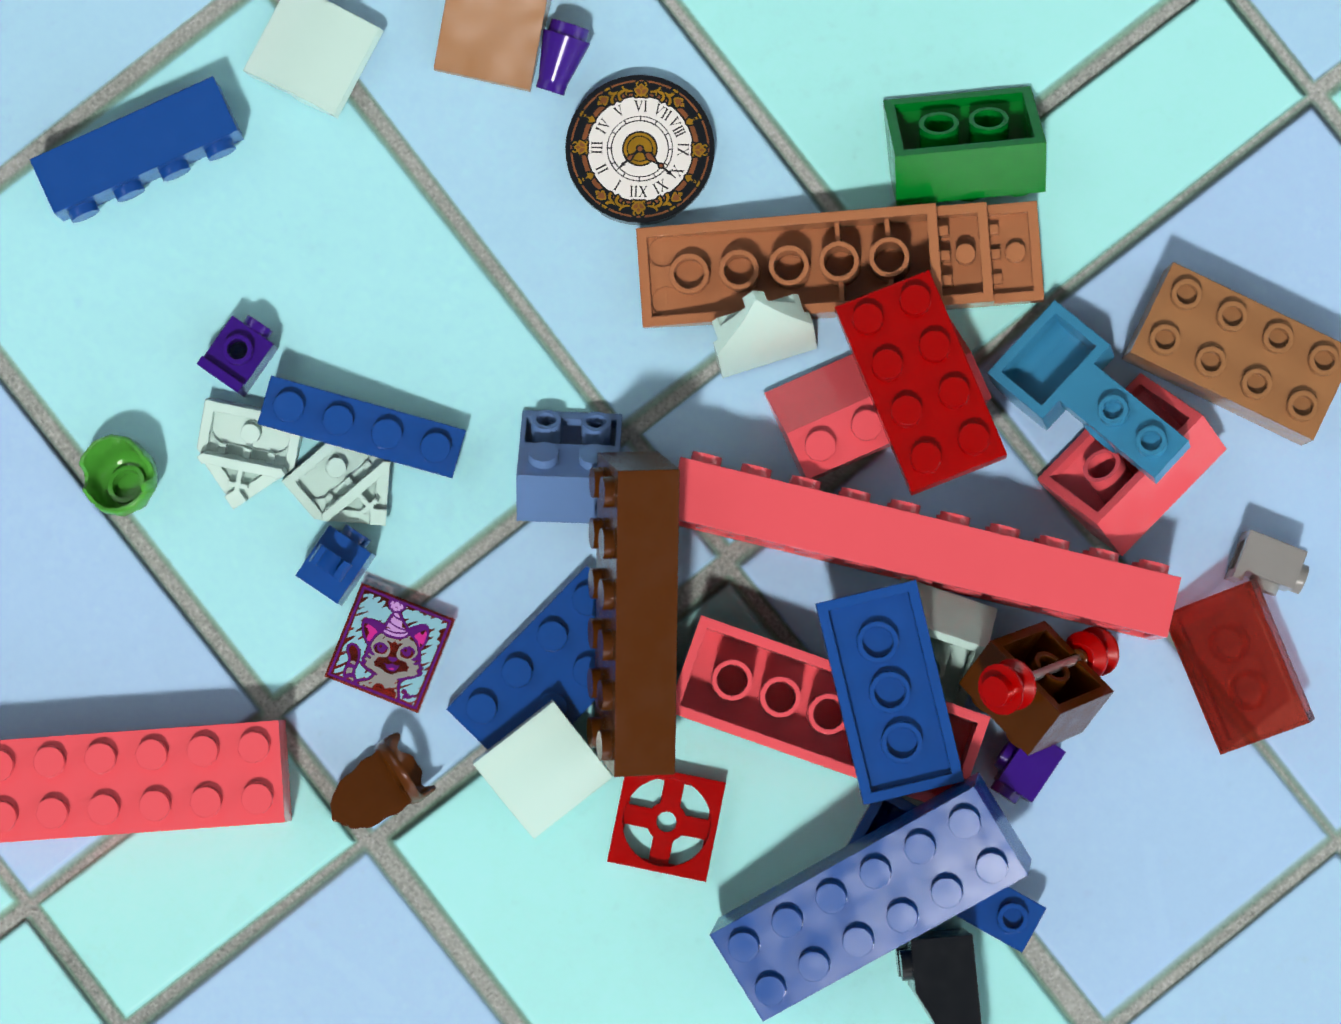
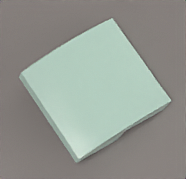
[243,0,384,119]
[473,699,613,839]

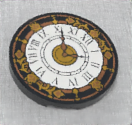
[565,75,715,225]

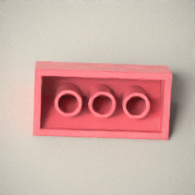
[764,319,992,480]

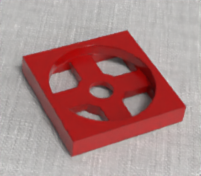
[607,772,726,882]

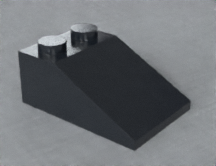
[895,928,982,1024]

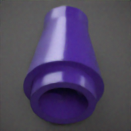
[536,18,590,96]

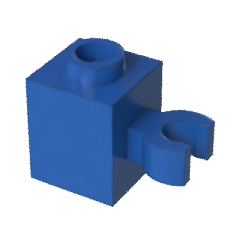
[295,524,376,605]

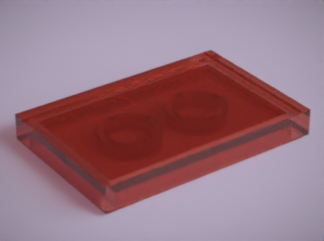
[1169,578,1315,755]

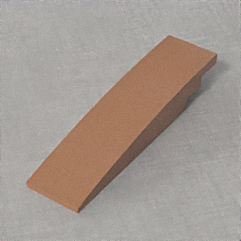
[636,201,1044,328]

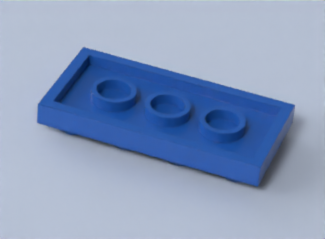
[446,566,596,750]
[815,580,964,805]

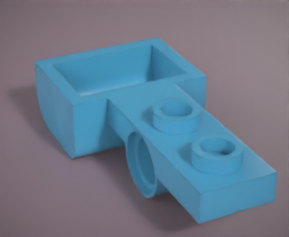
[987,300,1191,484]

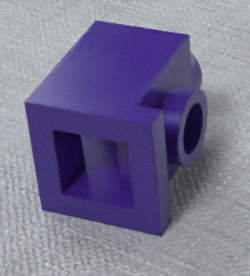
[196,315,278,397]
[990,741,1066,804]

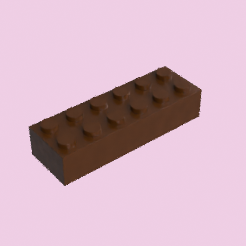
[587,451,680,777]

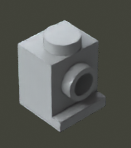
[1224,530,1309,596]

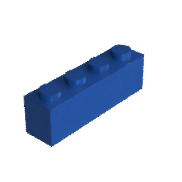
[30,76,244,223]

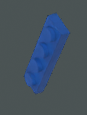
[258,376,466,478]

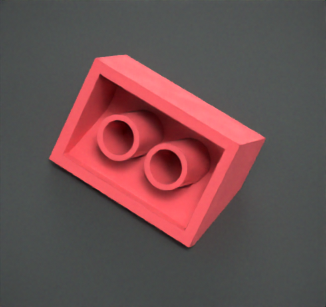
[1037,373,1226,556]

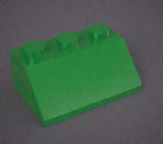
[883,86,1046,206]

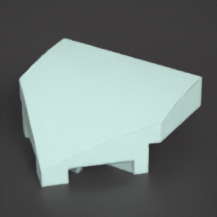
[712,291,817,378]
[197,397,302,510]
[282,443,391,526]

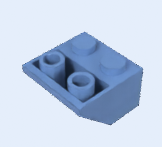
[516,410,622,524]

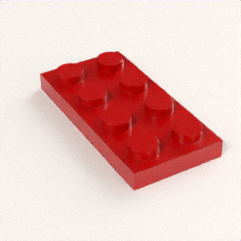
[835,270,1007,496]

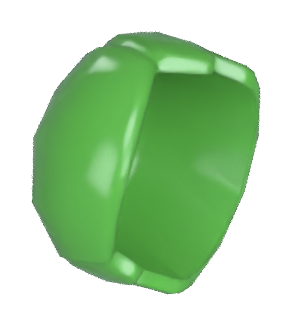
[79,434,158,517]

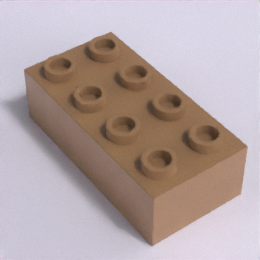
[1122,262,1341,446]

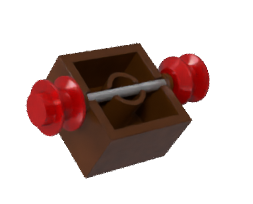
[959,621,1119,756]

